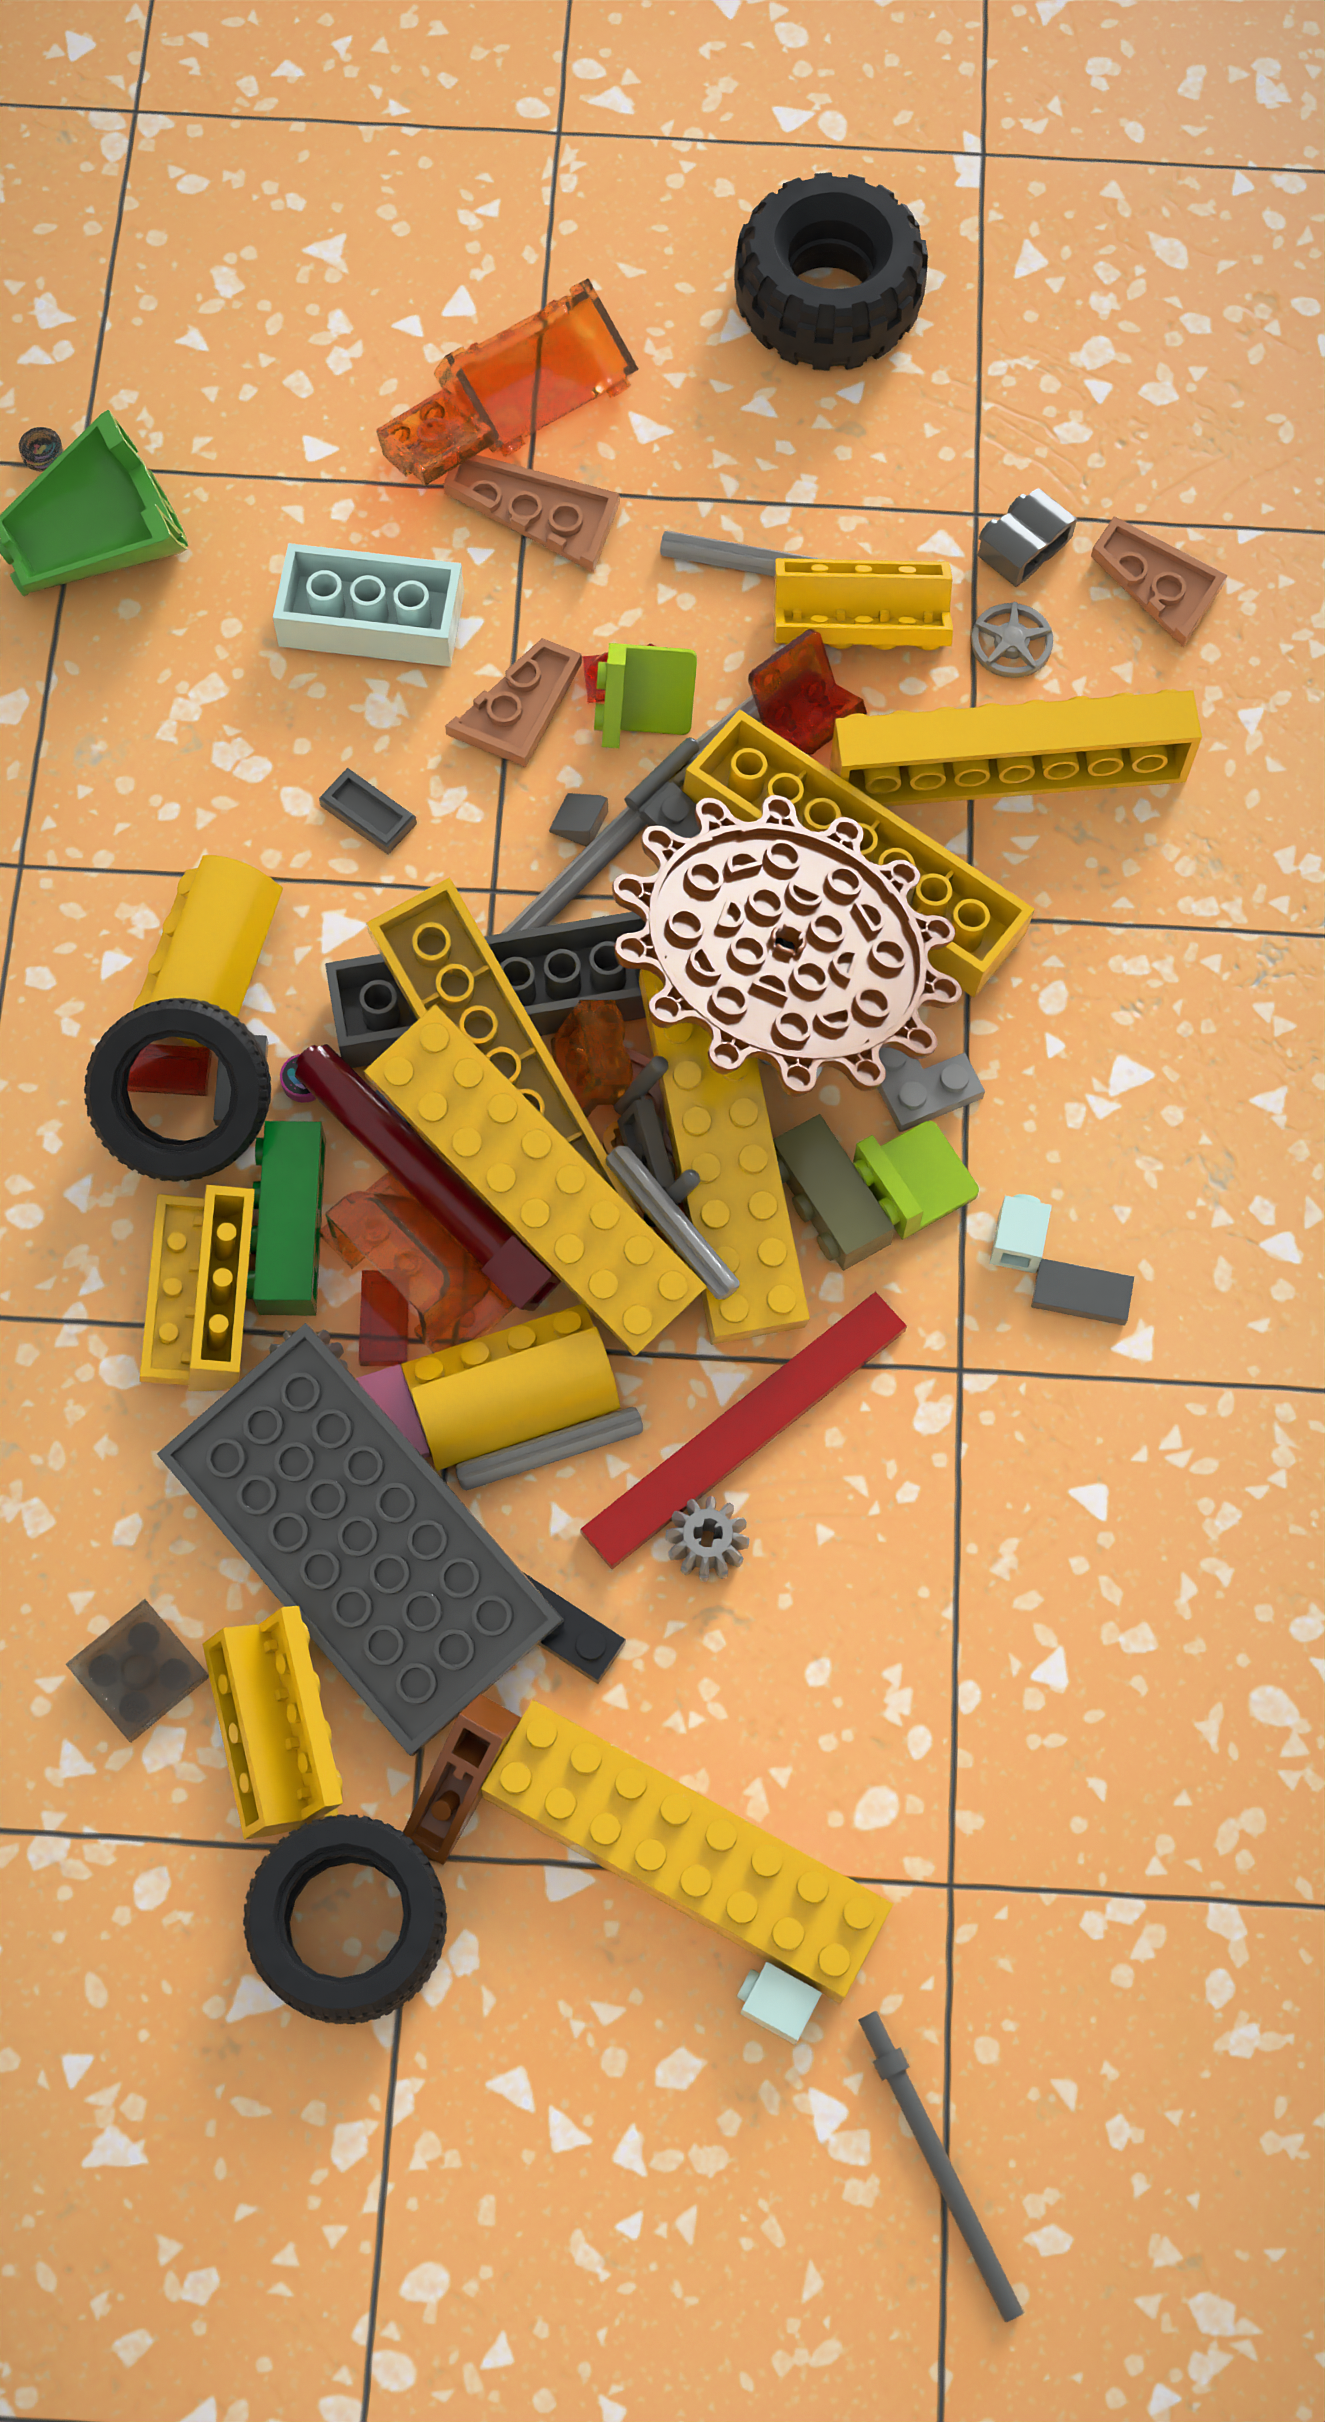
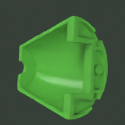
[0,410,188,596]

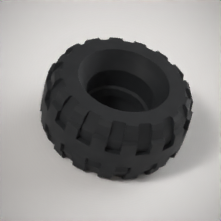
[734,172,928,371]

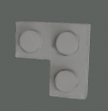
[877,1048,985,1132]

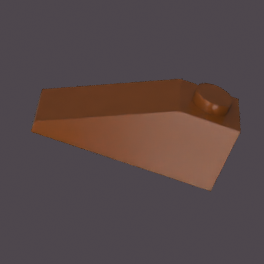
[403,1694,521,1865]

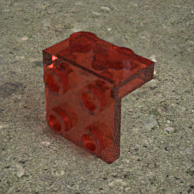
[748,629,867,756]

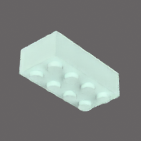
[273,543,464,667]

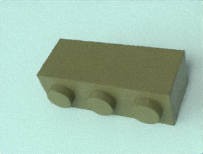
[773,1114,895,1271]

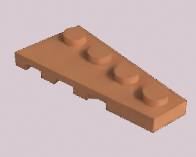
[444,449,620,572]

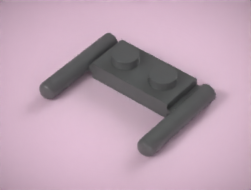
[624,737,700,838]
[613,1056,700,1227]

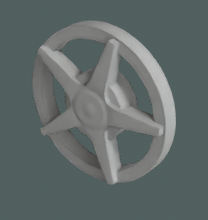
[971,602,1053,678]

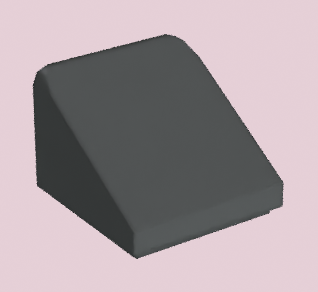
[549,793,608,847]

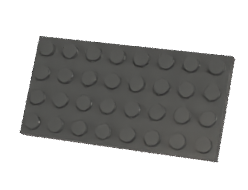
[157,1323,564,1756]

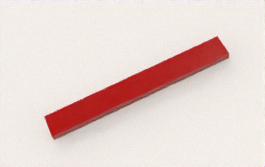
[580,1291,907,1570]

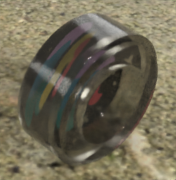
[19,427,64,471]

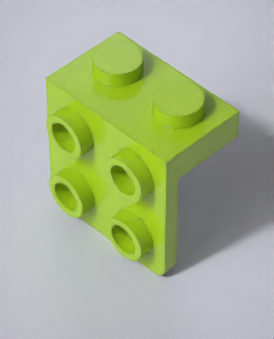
[594,643,697,748]
[853,1121,979,1240]

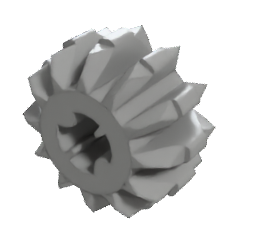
[665,1496,750,1582]

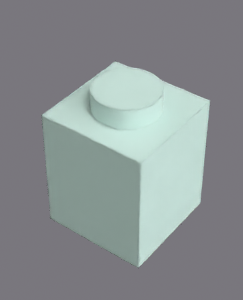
[989,1194,1052,1274]
[737,1962,822,2045]

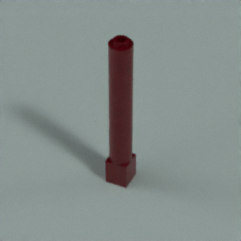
[295,1044,561,1311]

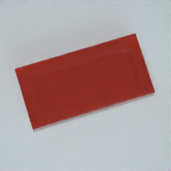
[127,1044,212,1096]
[359,1270,411,1366]

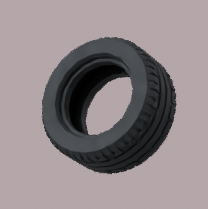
[84,998,272,1182]
[243,1815,447,2024]

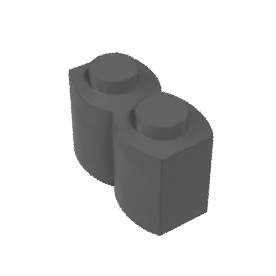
[978,488,1077,587]

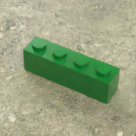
[246,1121,326,1316]

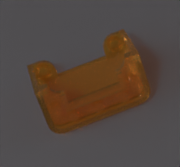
[433,278,639,457]

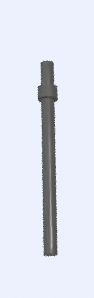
[858,2010,1024,2323]

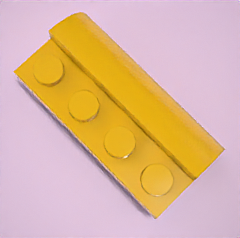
[774,558,953,650]
[133,855,283,1051]
[139,1185,255,1391]
[401,1303,621,1471]
[202,1606,343,1840]

